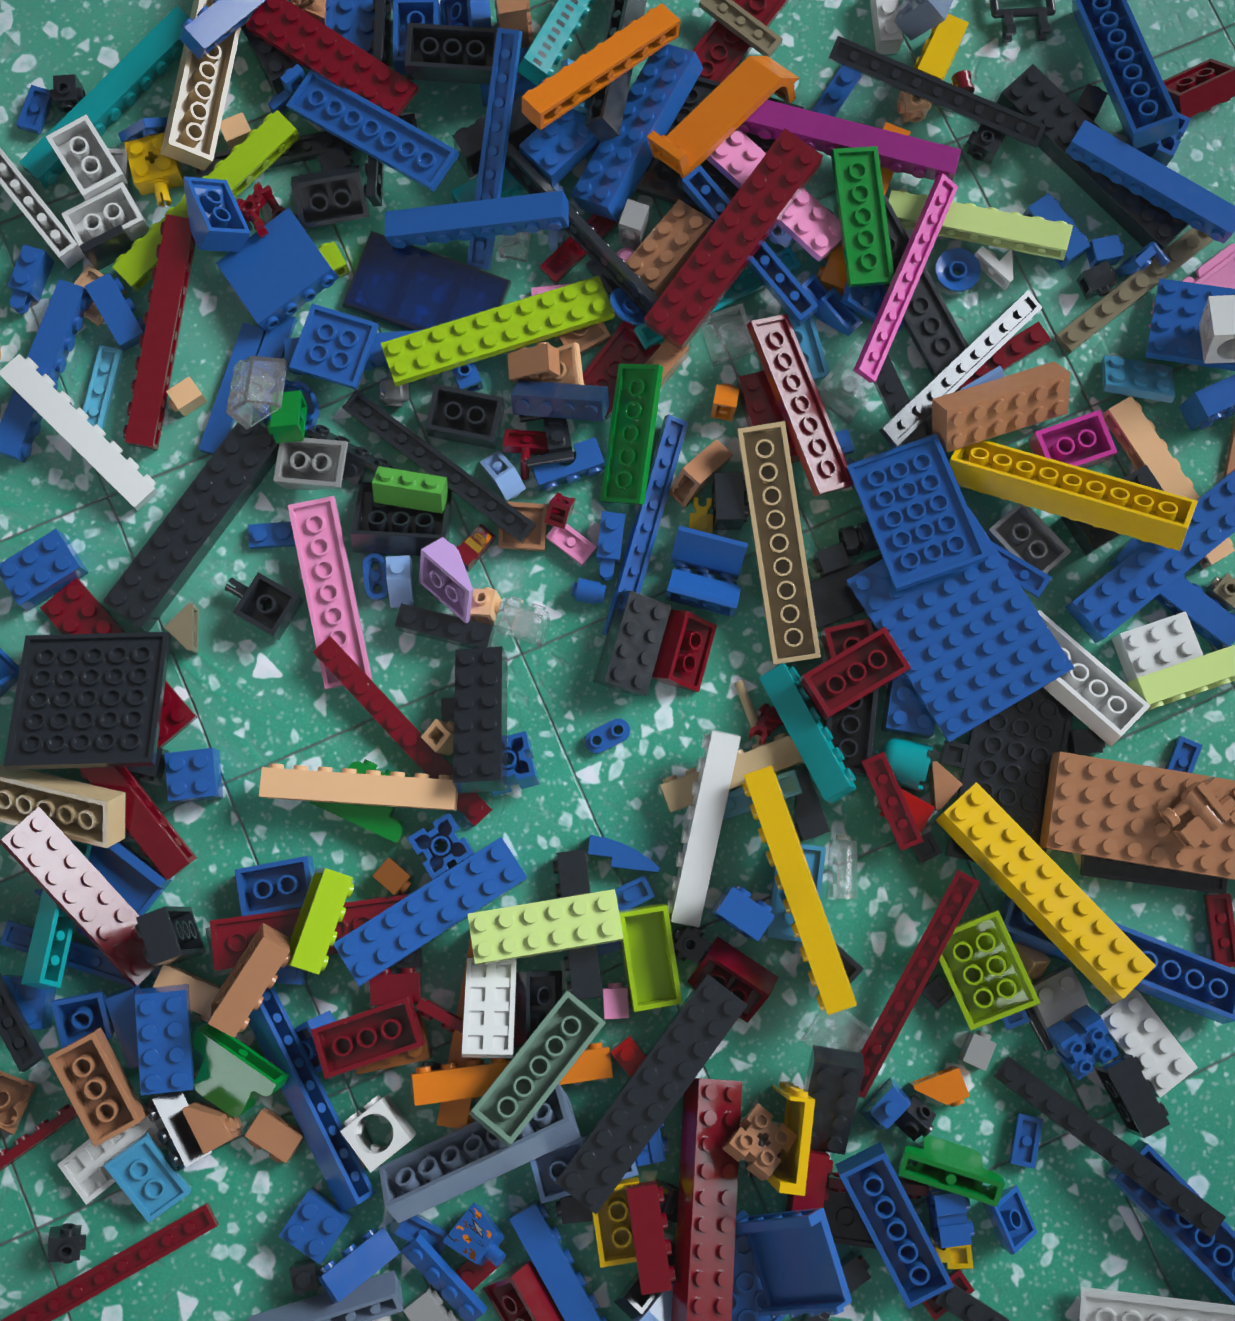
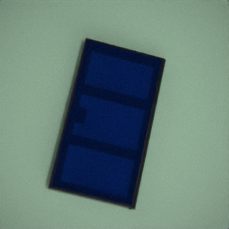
[342,231,512,331]

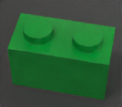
[267,390,307,444]

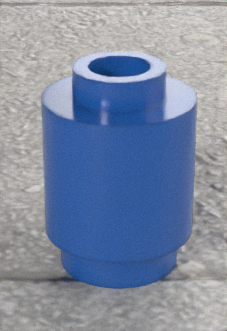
[571,578,606,605]

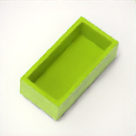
[287,868,354,975]
[619,903,683,1012]

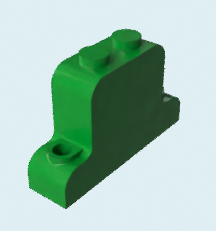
[310,759,405,844]
[193,1024,289,1117]
[897,1135,1005,1207]

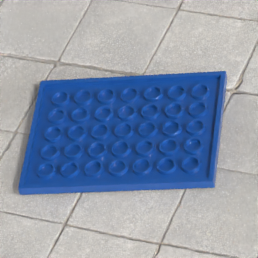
[846,508,1074,743]

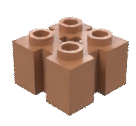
[722,1103,798,1182]

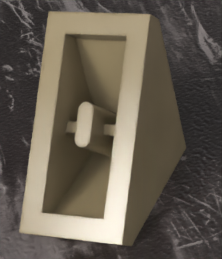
[164,603,199,654]

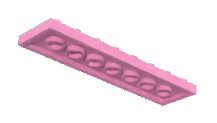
[707,129,842,262]
[288,496,373,690]

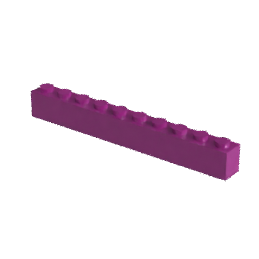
[737,100,961,181]

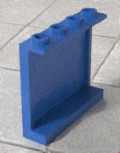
[216,208,340,332]
[34,841,172,937]
[735,1208,852,1319]

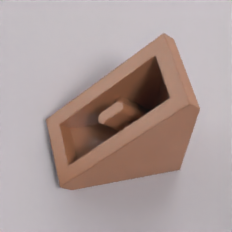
[928,761,962,811]

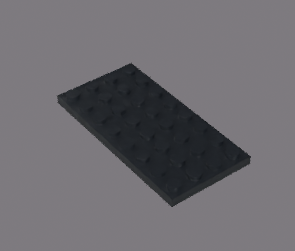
[945,688,1073,863]

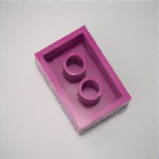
[1028,410,1117,468]

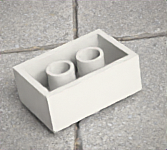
[46,115,128,201]
[61,182,149,251]
[1111,611,1203,682]

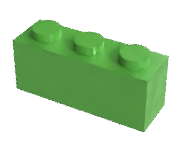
[372,466,448,513]

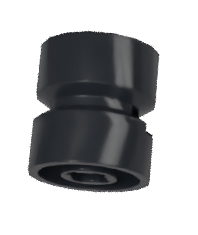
[838,521,879,557]

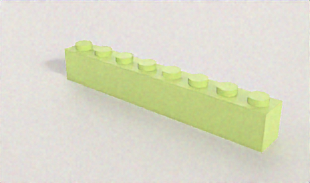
[889,190,1073,261]

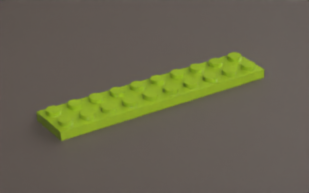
[381,276,614,387]

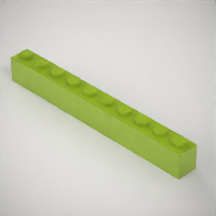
[112,110,300,292]

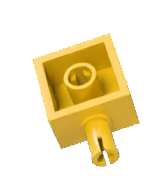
[124,132,184,207]

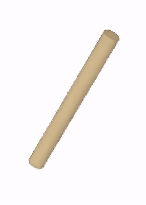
[734,680,767,744]

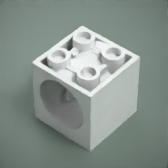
[1199,295,1235,364]
[340,1094,417,1173]

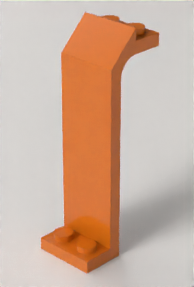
[647,56,799,178]

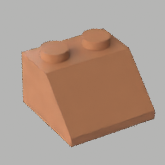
[182,1101,242,1155]

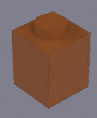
[373,857,413,895]

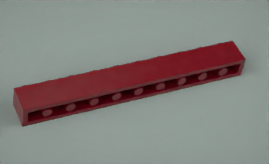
[123,214,196,450]

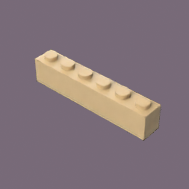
[660,732,803,813]

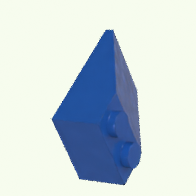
[183,177,251,252]

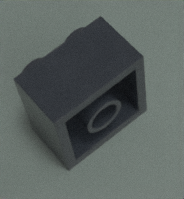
[711,472,749,530]

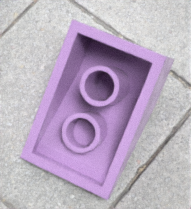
[419,537,473,623]

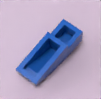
[801,274,863,336]
[588,835,660,873]

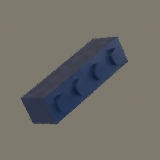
[511,380,609,421]

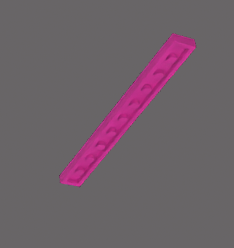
[853,173,958,383]

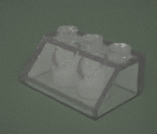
[226,356,288,429]

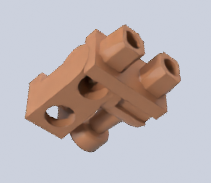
[1160,777,1235,849]

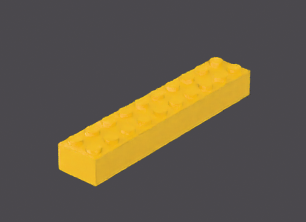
[949,440,1198,551]
[741,765,857,1015]
[936,782,1156,1004]

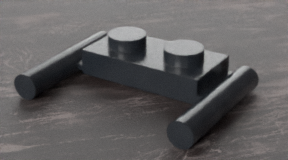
[519,415,574,468]

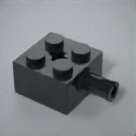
[225,572,304,640]

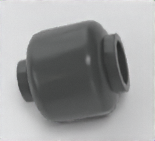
[379,373,409,407]

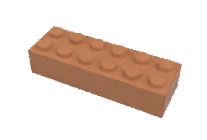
[932,361,1070,452]

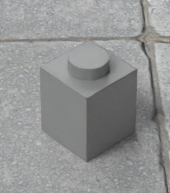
[958,1030,997,1071]

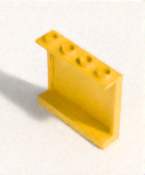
[766,1081,815,1196]

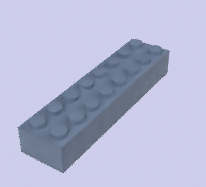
[379,1084,581,1223]

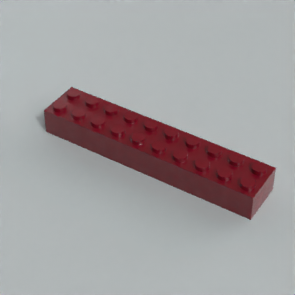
[644,128,823,352]
[671,1078,742,1321]

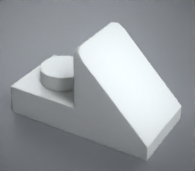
[974,246,1013,291]

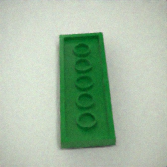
[831,146,894,287]
[600,364,663,505]

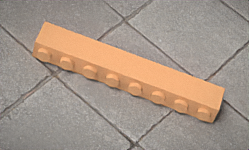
[1102,396,1235,570]
[259,763,458,811]

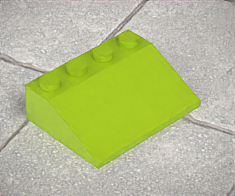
[939,910,1041,1031]

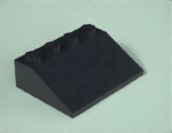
[350,482,453,556]

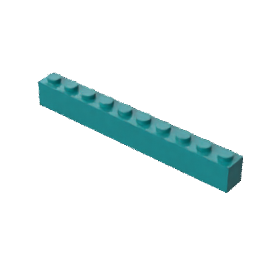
[19,6,190,189]

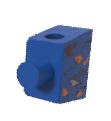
[859,1078,911,1130]
[443,1202,506,1267]

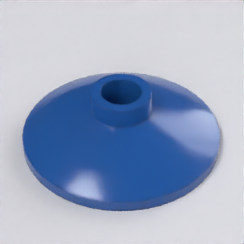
[935,248,981,292]
[610,288,646,325]

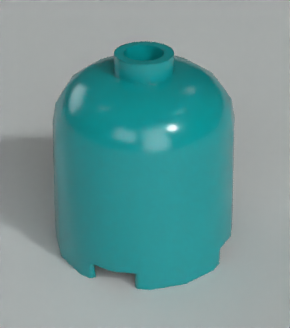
[876,738,933,792]

